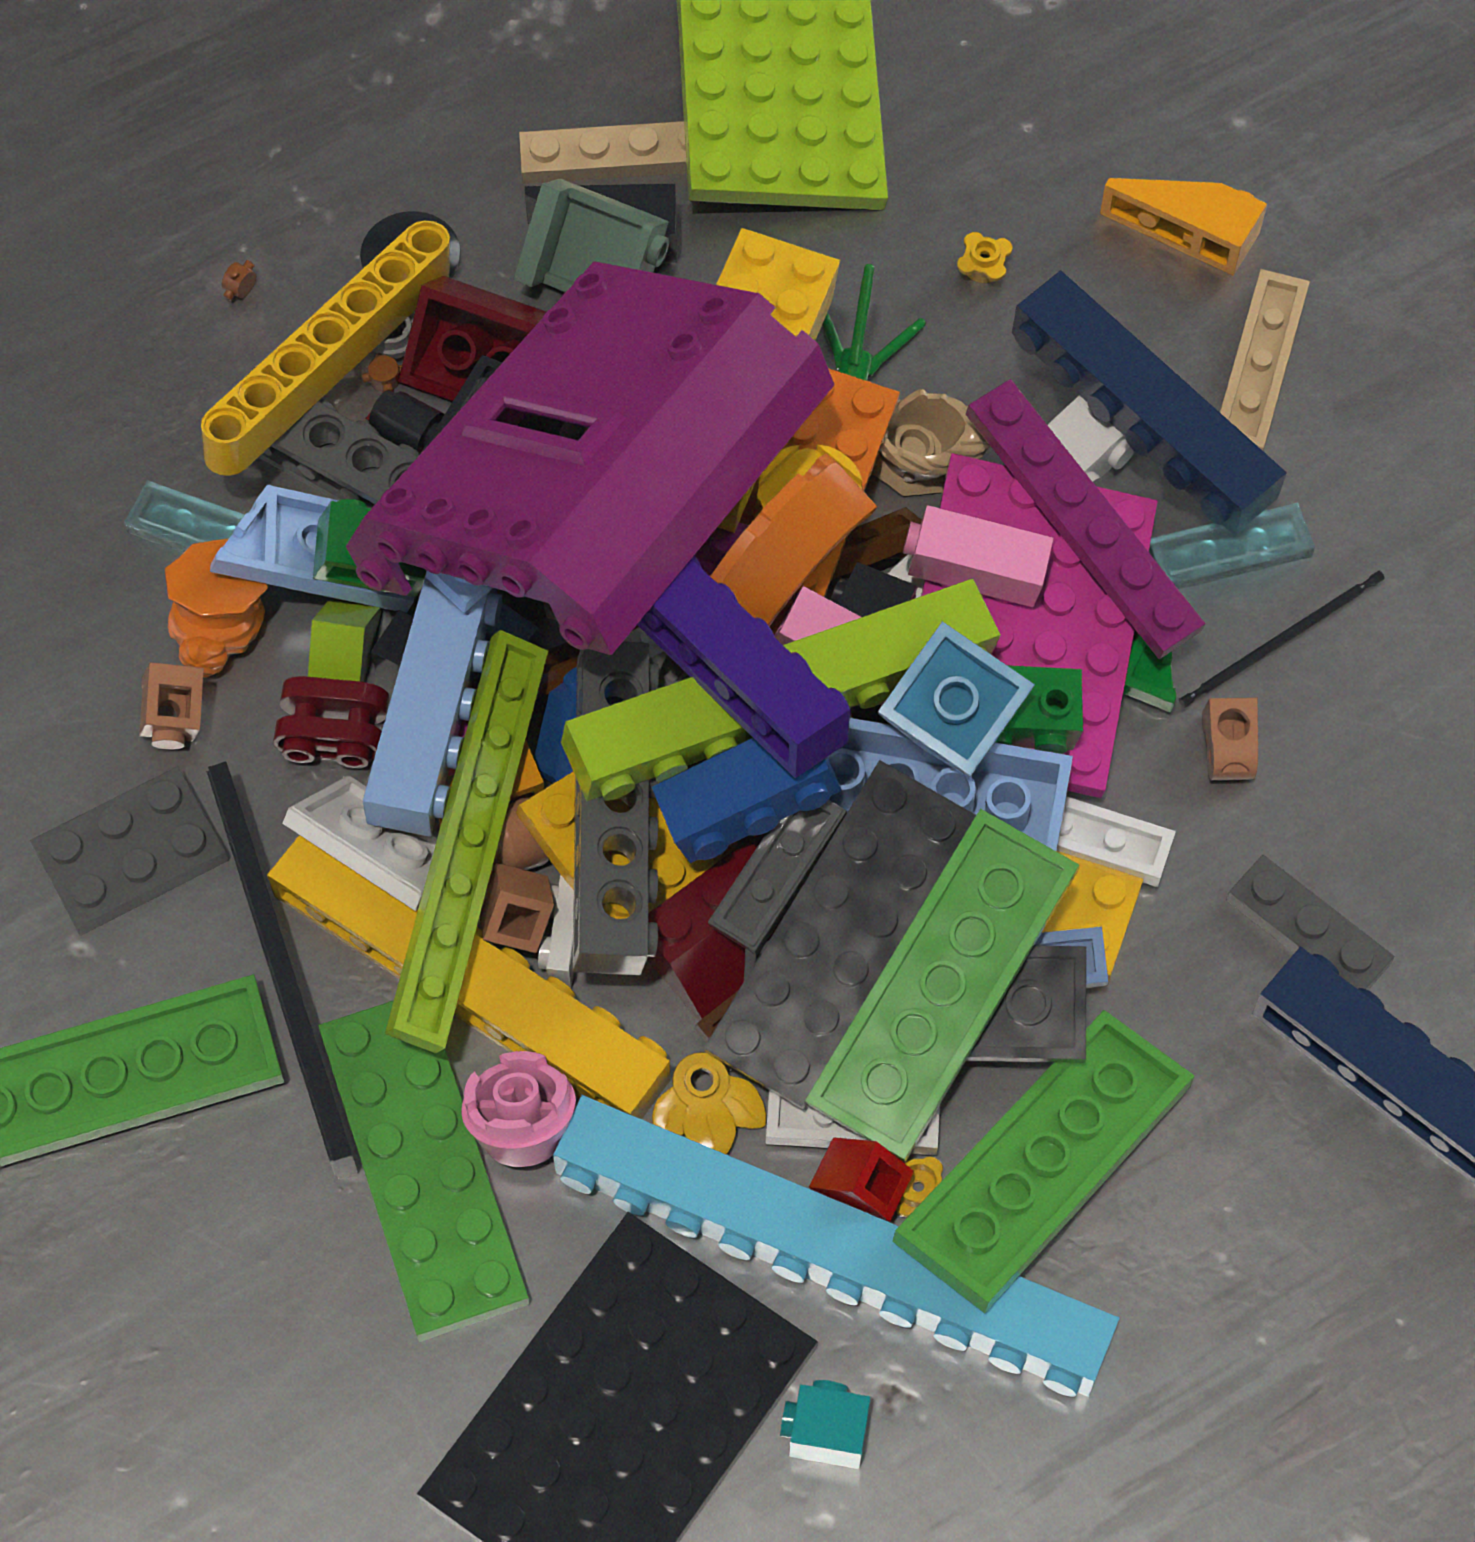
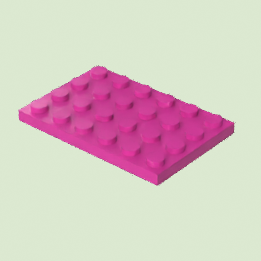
[921,453,1158,798]

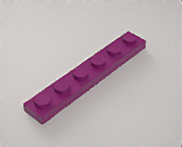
[965,379,1206,659]

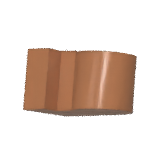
[1202,697,1258,780]

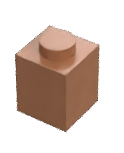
[480,863,554,953]

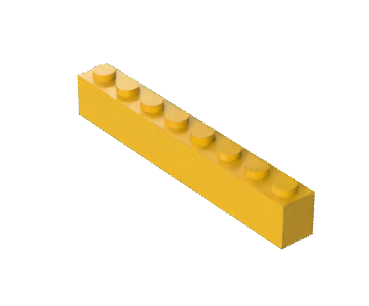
[267,835,671,1119]

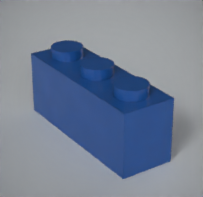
[651,738,842,863]

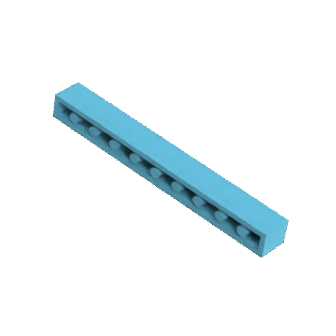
[553,1095,1119,1397]

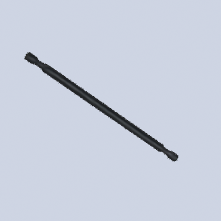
[1179,570,1385,707]

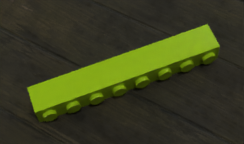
[561,578,1001,801]

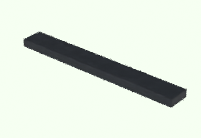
[206,761,358,1180]

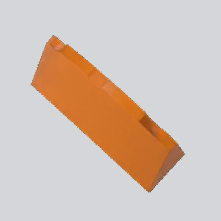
[710,454,878,627]

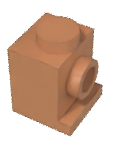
[139,662,204,750]

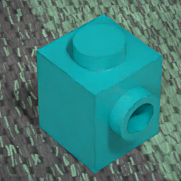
[780,1380,871,1469]

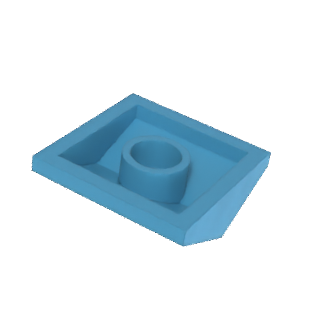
[878,621,1035,777]

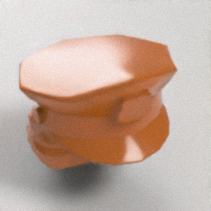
[165,538,268,678]

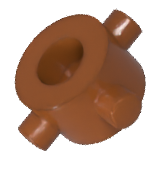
[221,260,256,301]
[362,353,402,392]

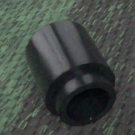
[369,390,445,454]

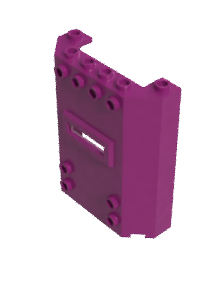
[346,261,834,655]

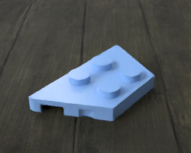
[210,485,414,613]

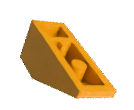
[1100,178,1267,276]

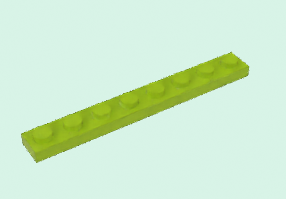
[385,630,548,1053]

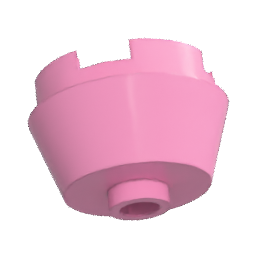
[461,1051,576,1167]

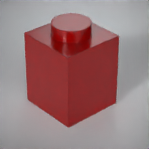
[809,1137,914,1222]

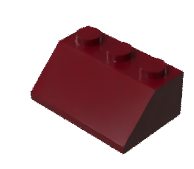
[398,276,547,401]
[647,833,796,1021]

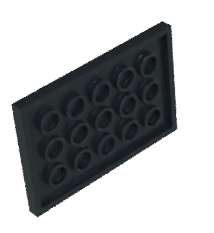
[417,1212,818,1542]

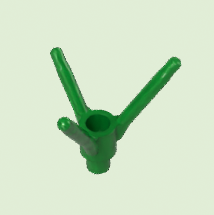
[822,264,926,381]

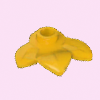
[652,1052,766,1155]

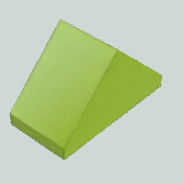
[308,599,382,682]

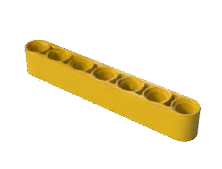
[201,220,450,476]

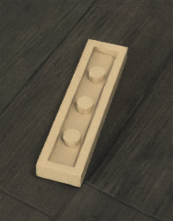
[519,121,687,184]
[1220,269,1310,451]

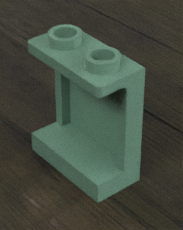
[513,178,669,292]

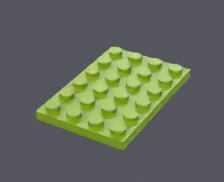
[677,0,888,210]

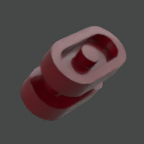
[273,676,390,768]

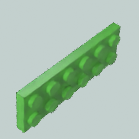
[805,808,1080,1162]
[0,974,285,1167]
[318,1000,530,1342]
[892,1010,1195,1313]

